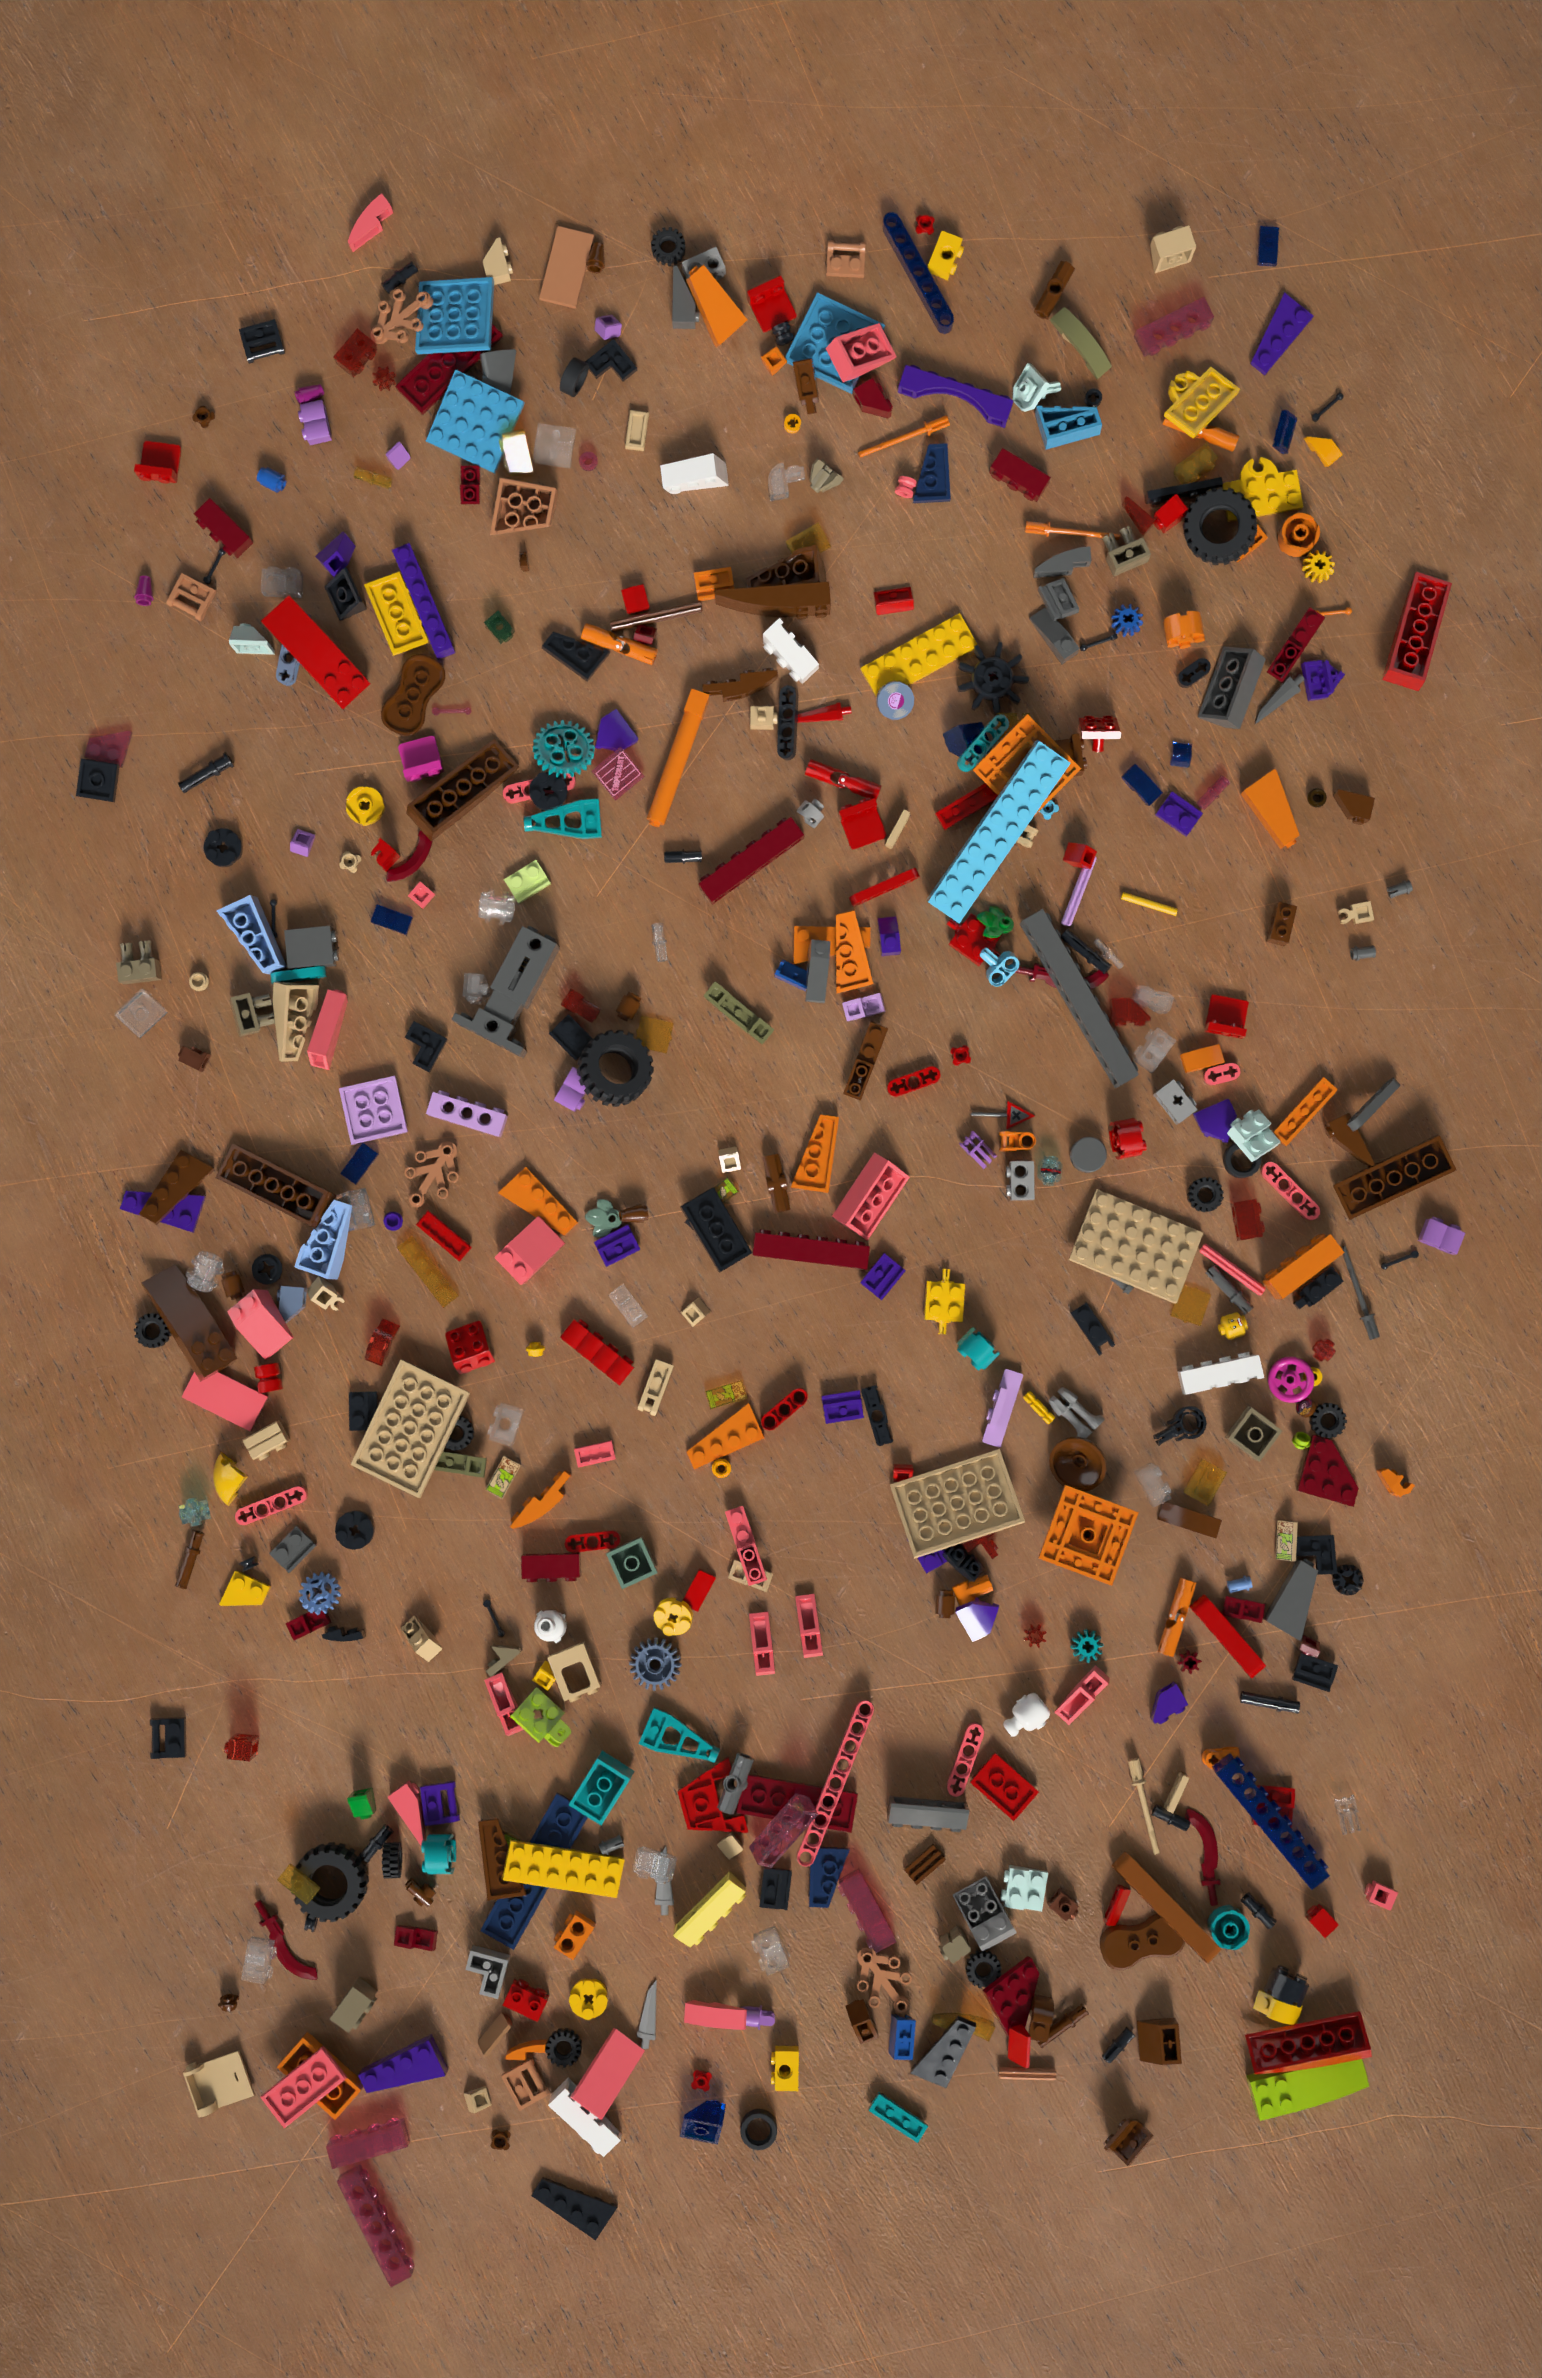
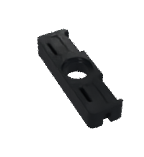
[861,1385,893,1446]

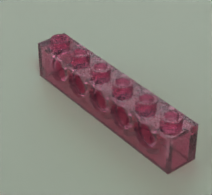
[337,2164,415,2288]

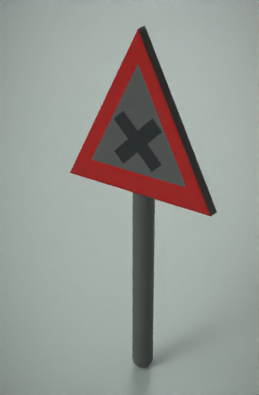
[971,1101,1034,1129]

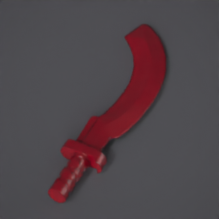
[386,830,433,882]
[1015,963,1109,990]
[1185,1808,1221,1906]
[254,1899,318,1980]

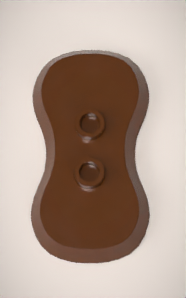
[381,654,445,736]
[1100,1913,1185,1970]

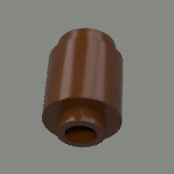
[616,992,641,1021]
[221,1271,245,1300]
[935,1590,955,1618]

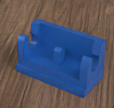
[775,960,807,991]
[889,2014,916,2060]

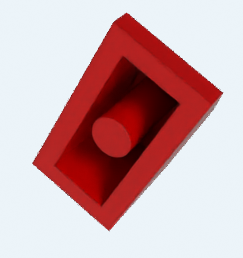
[1153,494,1188,534]

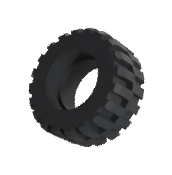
[1183,487,1257,565]
[577,1030,654,1107]
[291,1842,369,1922]

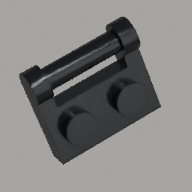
[239,319,285,364]
[150,1717,187,1759]

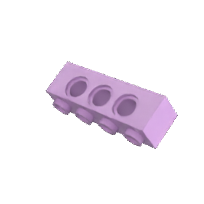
[426,1090,508,1138]

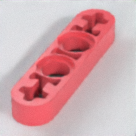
[503,773,576,804]
[1260,1162,1320,1220]
[235,1486,308,1525]
[947,1722,984,1797]

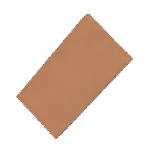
[539,226,595,309]

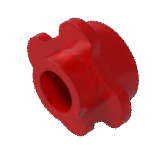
[915,215,935,235]
[950,1045,971,1066]
[691,2070,712,2092]

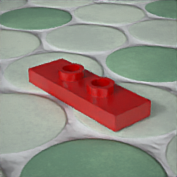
[416,1210,472,1262]

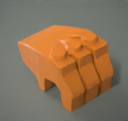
[1376,1467,1415,1498]

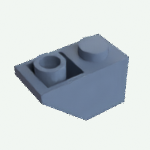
[277,1286,307,1323]

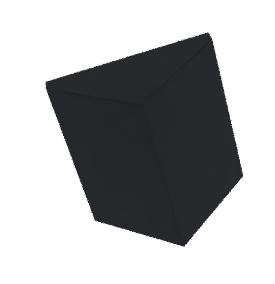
[324,568,366,621]

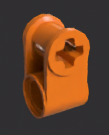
[999,1131,1036,1152]
[1201,1747,1240,1770]

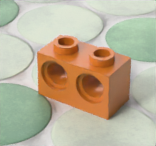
[553,1910,596,1960]

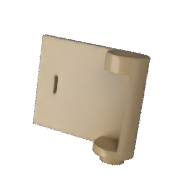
[183,2050,255,2118]

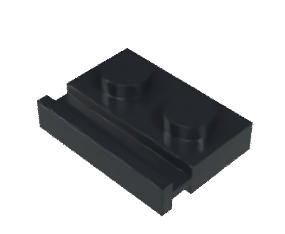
[549,1014,593,1061]
[349,1391,378,1431]
[1291,1652,1338,1692]
[759,1867,792,1910]

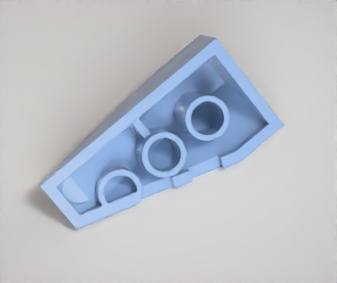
[295,1200,352,1280]

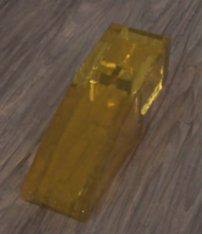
[932,2013,996,2042]

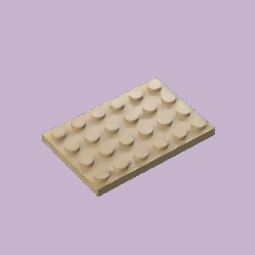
[1068,1189,1203,1304]
[351,1360,470,1498]
[890,1449,1025,1559]

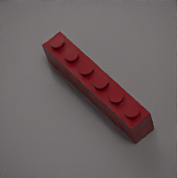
[698,817,804,905]
[752,1229,870,1270]

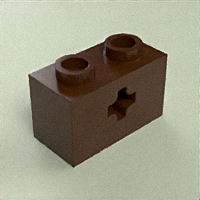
[1266,902,1297,946]

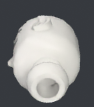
[534,1610,567,1643]
[1003,1693,1050,1737]

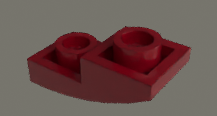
[460,466,480,505]

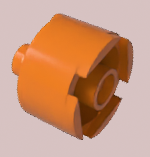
[1278,513,1320,557]
[1163,611,1205,649]

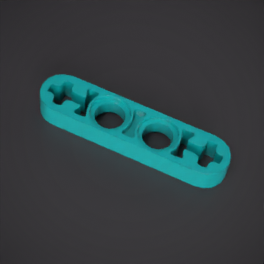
[957,714,1009,772]

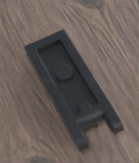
[1070,1302,1115,1356]

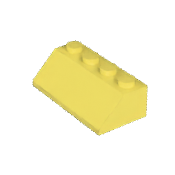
[673,1871,746,1947]

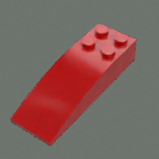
[1382,572,1452,691]
[261,595,371,709]
[1245,2011,1372,2074]

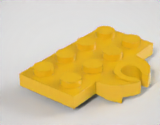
[1164,367,1240,439]
[1222,457,1303,522]
[364,571,428,656]

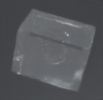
[114,988,168,1038]

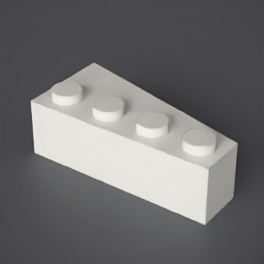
[1177,1352,1264,1395]
[548,2077,622,2157]

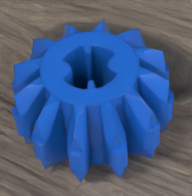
[1111,604,1143,637]

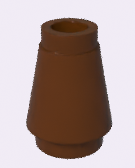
[586,242,605,274]
[619,1204,649,1223]

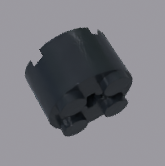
[1264,1965,1309,2008]

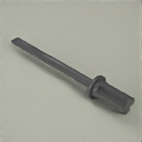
[1341,1246,1380,1340]

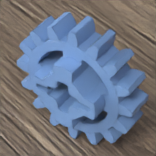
[299,1572,342,1615]

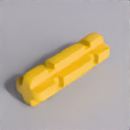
[1023,1391,1055,1424]

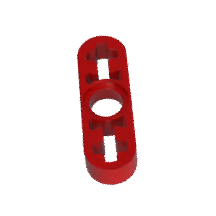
[887,1066,941,1097]
[564,1530,621,1553]

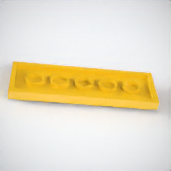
[860,613,978,698]
[502,1840,625,1898]

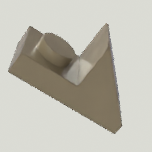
[486,1644,522,1677]

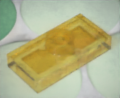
[277,1863,320,1905]

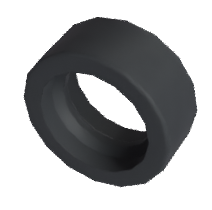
[559,357,589,397]
[1223,1143,1262,1178]
[740,2109,777,2150]

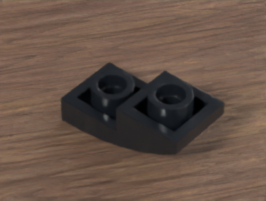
[942,1544,985,1582]
[322,1625,366,1642]

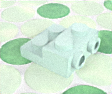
[1227,1109,1281,1162]
[1000,1865,1048,1912]

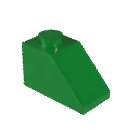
[347,1788,376,1820]

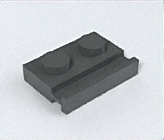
[1038,578,1079,622]
[269,1525,317,1573]

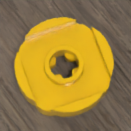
[346,786,385,826]
[654,1597,693,1636]
[569,1978,608,2020]

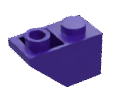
[315,531,356,577]
[1150,1682,1188,1724]

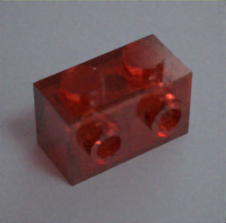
[333,328,378,378]

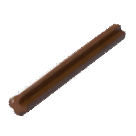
[610,601,703,632]

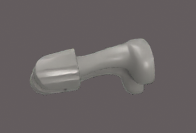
[1048,1387,1105,1439]

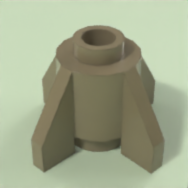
[809,458,844,493]

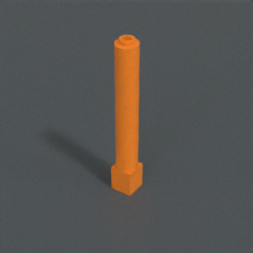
[646,688,710,828]

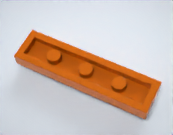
[1273,1077,1338,1146]

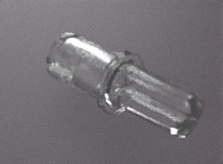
[651,923,667,962]

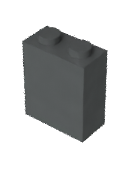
[284,926,339,970]

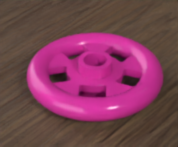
[1268,1357,1314,1403]

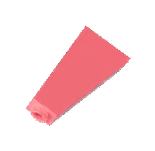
[307,989,348,1070]

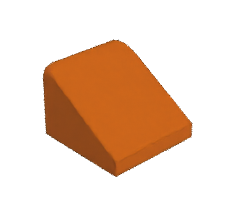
[761,346,787,376]

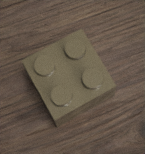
[1225,1407,1282,1462]
[330,1977,378,2033]

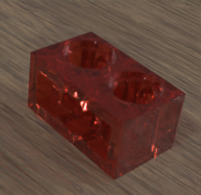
[224,1733,260,1762]

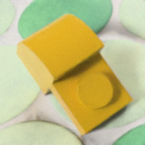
[1253,1990,1303,2025]

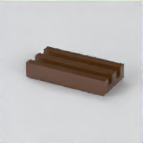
[904,1844,946,1885]

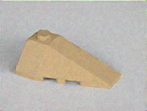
[273,982,319,1062]

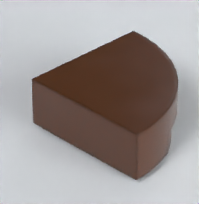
[519,552,529,572]

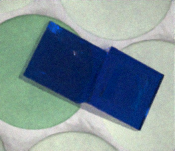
[1121,764,1163,806]

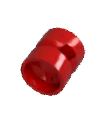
[254,1363,283,1394]

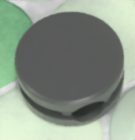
[1070,1137,1107,1173]

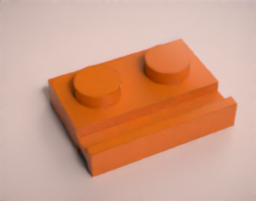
[694,567,734,601]

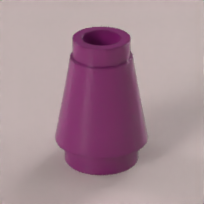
[294,384,324,405]
[134,576,154,606]

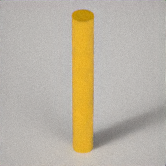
[1121,892,1178,916]

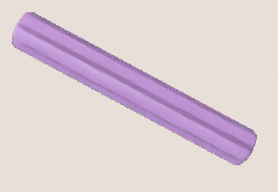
[1061,856,1097,927]

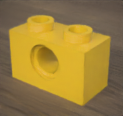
[927,231,964,280]
[771,2046,799,2091]

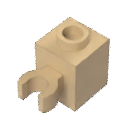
[750,706,777,730]
[307,1276,345,1311]

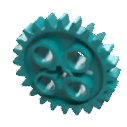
[533,720,595,778]

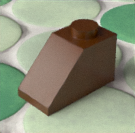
[1333,789,1375,825]
[845,1999,879,2044]

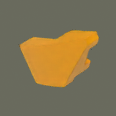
[1303,437,1343,467]

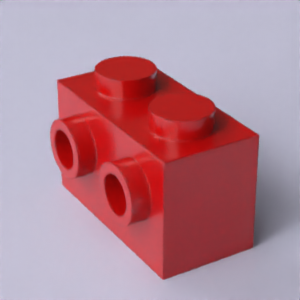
[502,1979,549,2022]

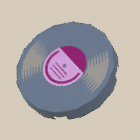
[876,681,914,720]

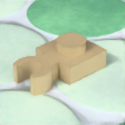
[1338,901,1374,924]

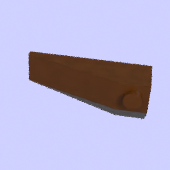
[747,545,826,588]

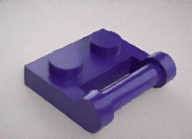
[420,1781,460,1826]

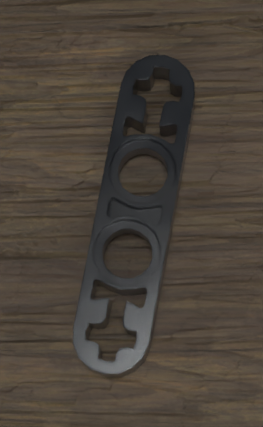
[777,685,799,761]

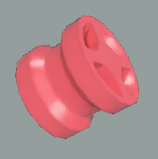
[895,476,917,498]

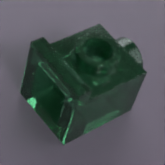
[484,610,515,644]

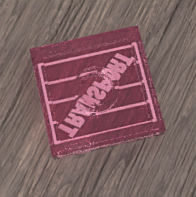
[592,747,645,801]

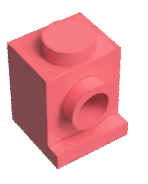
[1364,1880,1398,1911]

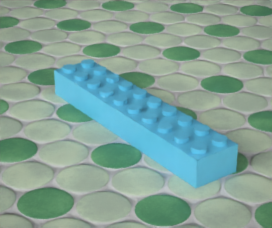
[926,740,1071,923]

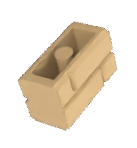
[242,1420,290,1461]

